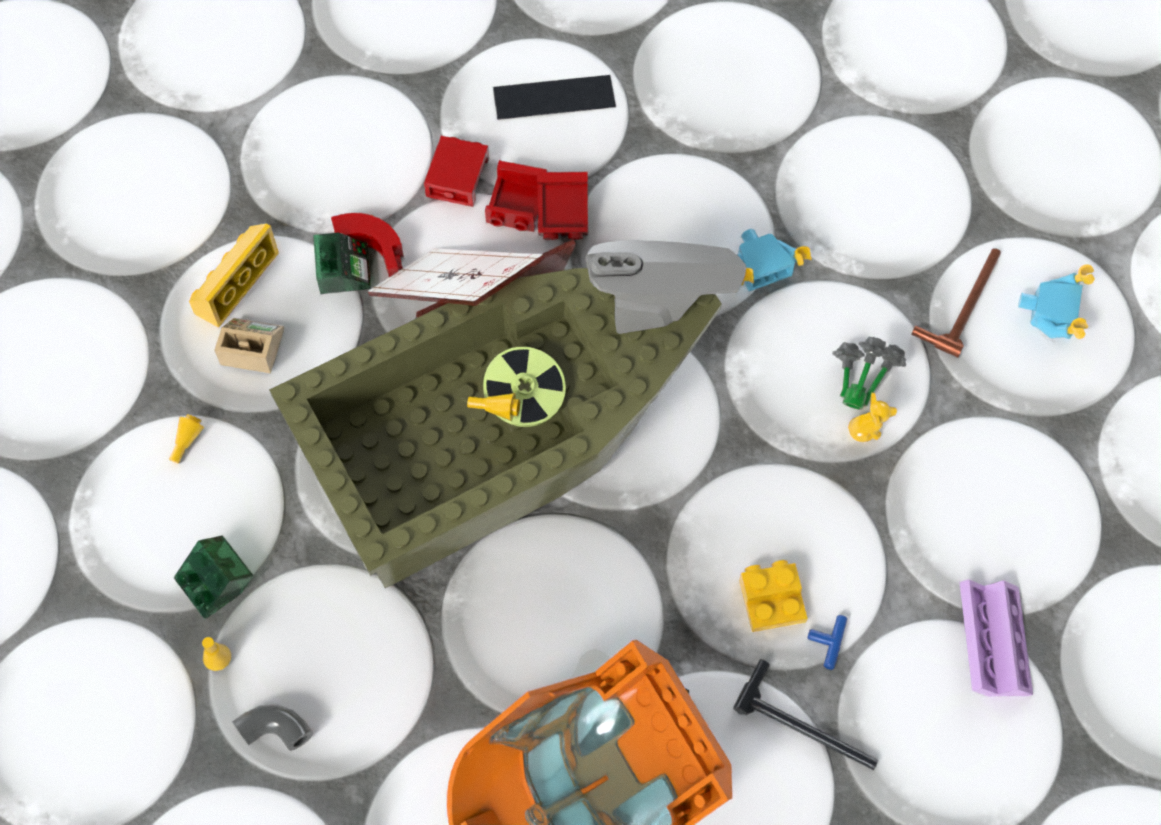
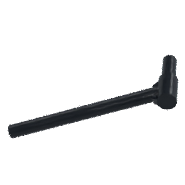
[733,659,878,770]

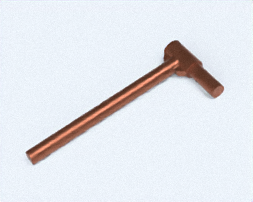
[911,248,1001,358]

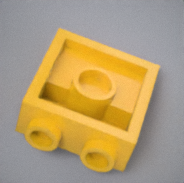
[739,560,808,632]

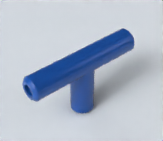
[807,615,848,670]

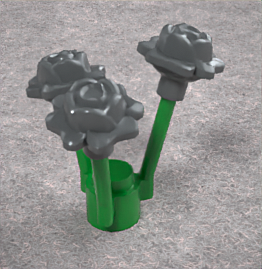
[832,336,907,410]

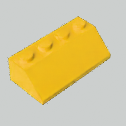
[189,223,279,328]

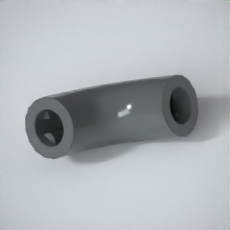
[232,704,313,751]

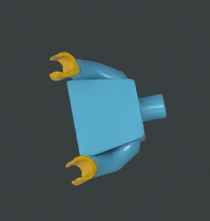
[737,229,812,292]
[1018,264,1095,339]

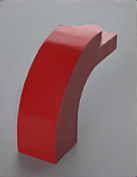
[331,213,404,277]

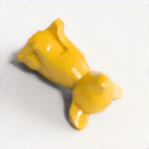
[848,392,897,442]

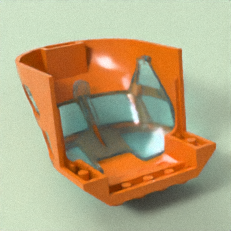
[447,640,732,825]

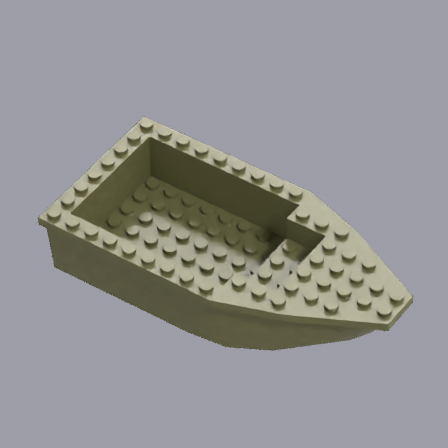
[269,268,722,589]

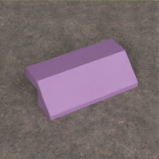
[960,579,1033,697]

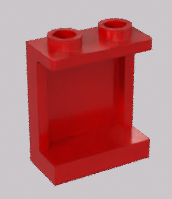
[424,135,489,207]
[485,160,547,232]
[537,172,588,240]

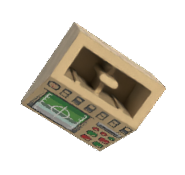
[214,318,284,373]

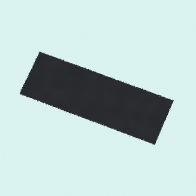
[493,75,616,120]

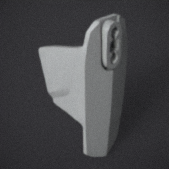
[586,240,746,334]

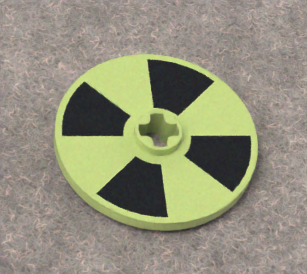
[483,347,566,427]

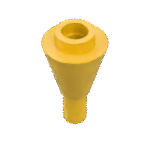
[467,393,520,421]
[169,414,204,464]
[202,637,231,671]

